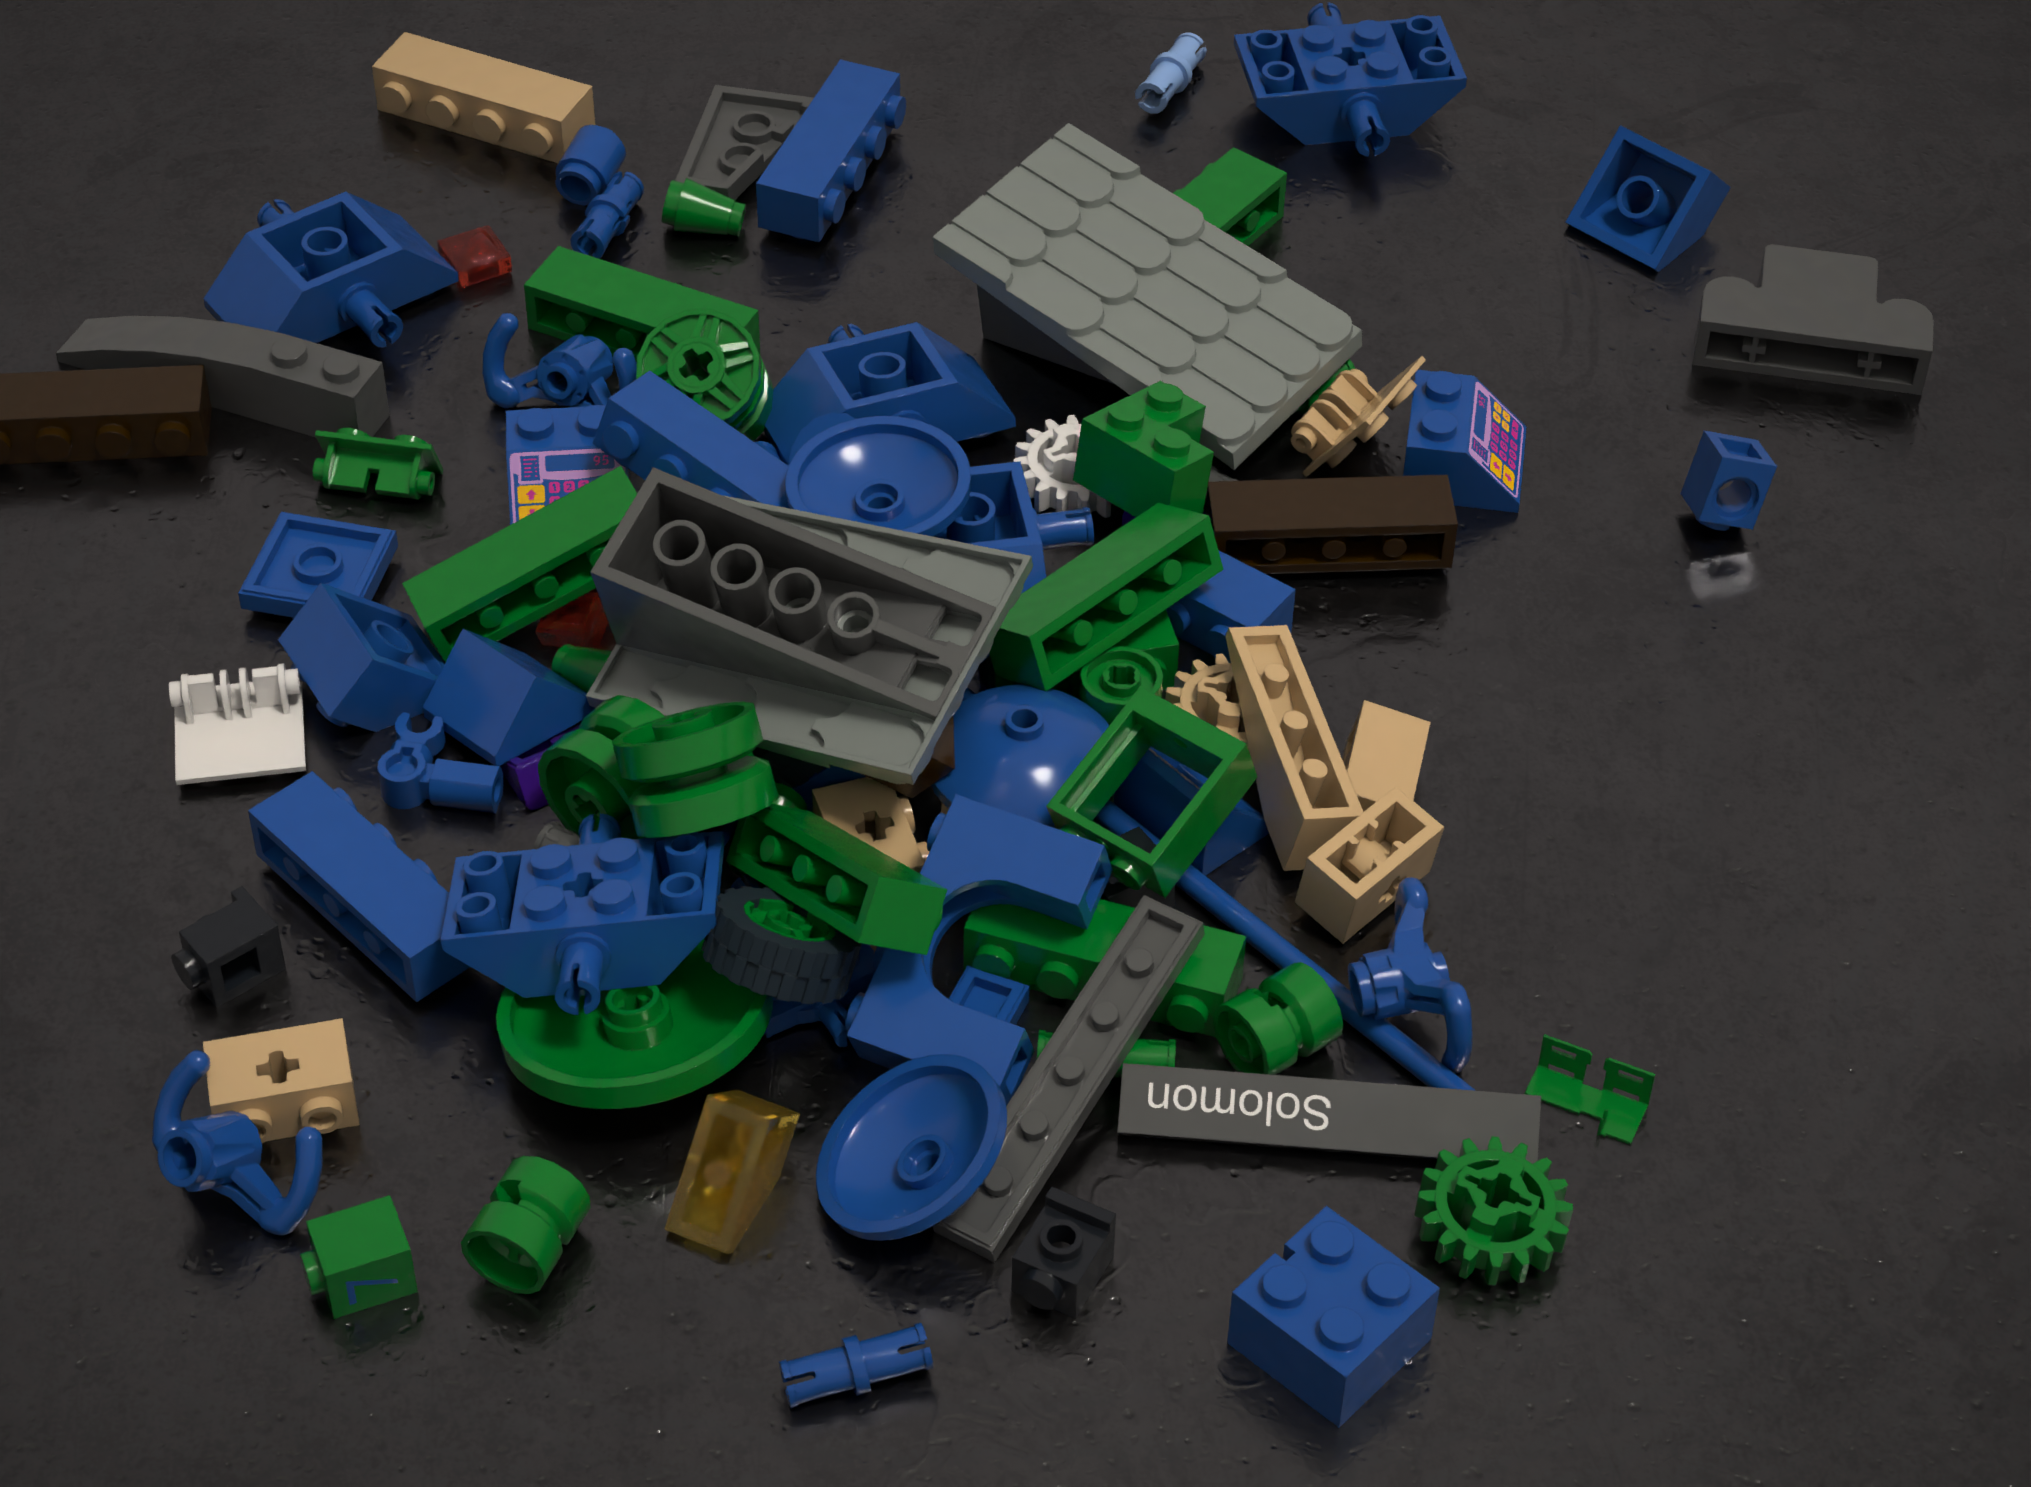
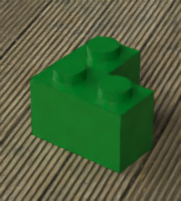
[1073,381,1214,517]

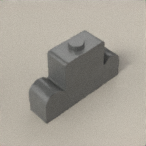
[1692,244,1934,395]

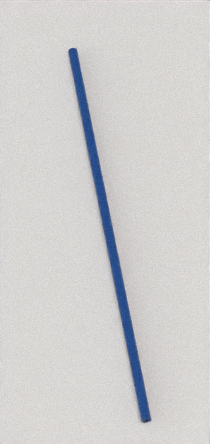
[963,687,1476,1091]

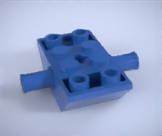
[1234,2,1467,156]
[203,191,459,348]
[764,322,1016,465]
[932,461,1094,594]
[440,814,725,1015]

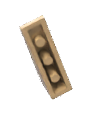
[1225,625,1363,871]

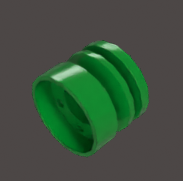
[636,309,774,441]

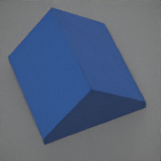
[422,629,595,766]
[1113,747,1269,875]

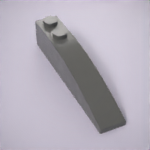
[56,316,390,438]

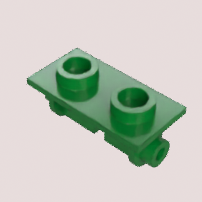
[313,428,443,500]

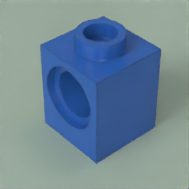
[1680,431,1777,531]

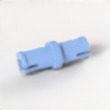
[1135,32,1207,114]

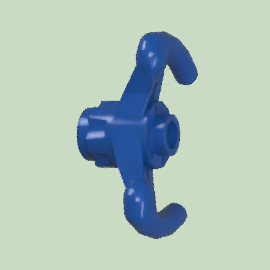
[482,313,637,409]
[1348,877,1473,1073]
[152,1050,323,1236]

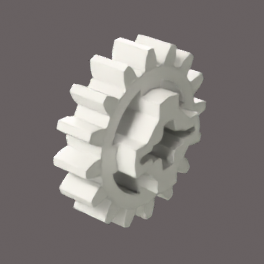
[1013,415,1112,518]

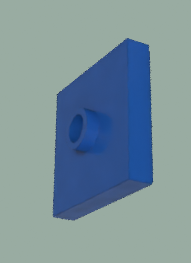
[238,512,398,618]

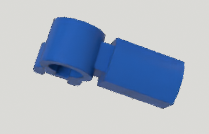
[377,712,503,813]

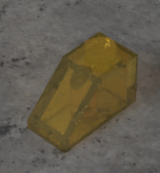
[665,1090,800,1254]

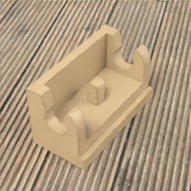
[1342,700,1431,812]

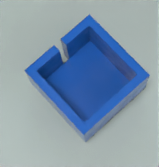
[1227,1206,1440,1428]

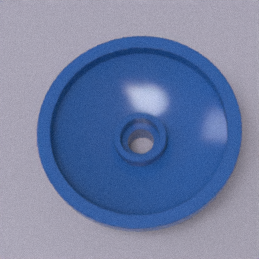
[785,416,971,536]
[931,685,1109,828]
[816,1054,1007,1241]

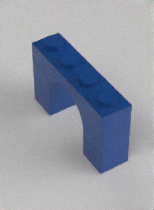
[845,794,1113,1106]

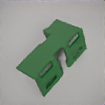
[1524,1034,1656,1145]

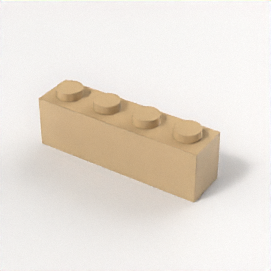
[372,32,595,163]

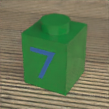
[299,1195,418,1319]

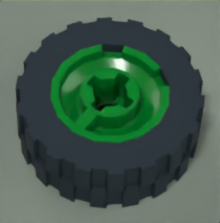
[701,886,862,1004]

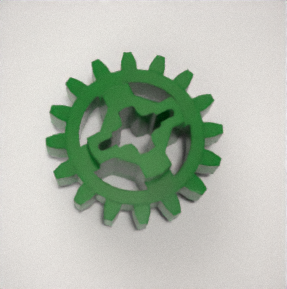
[1414,1136,1573,1285]

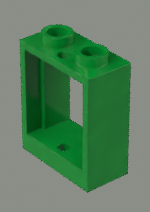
[1046,686,1258,898]

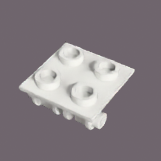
[169,663,306,785]

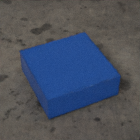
[949,965,1030,1025]

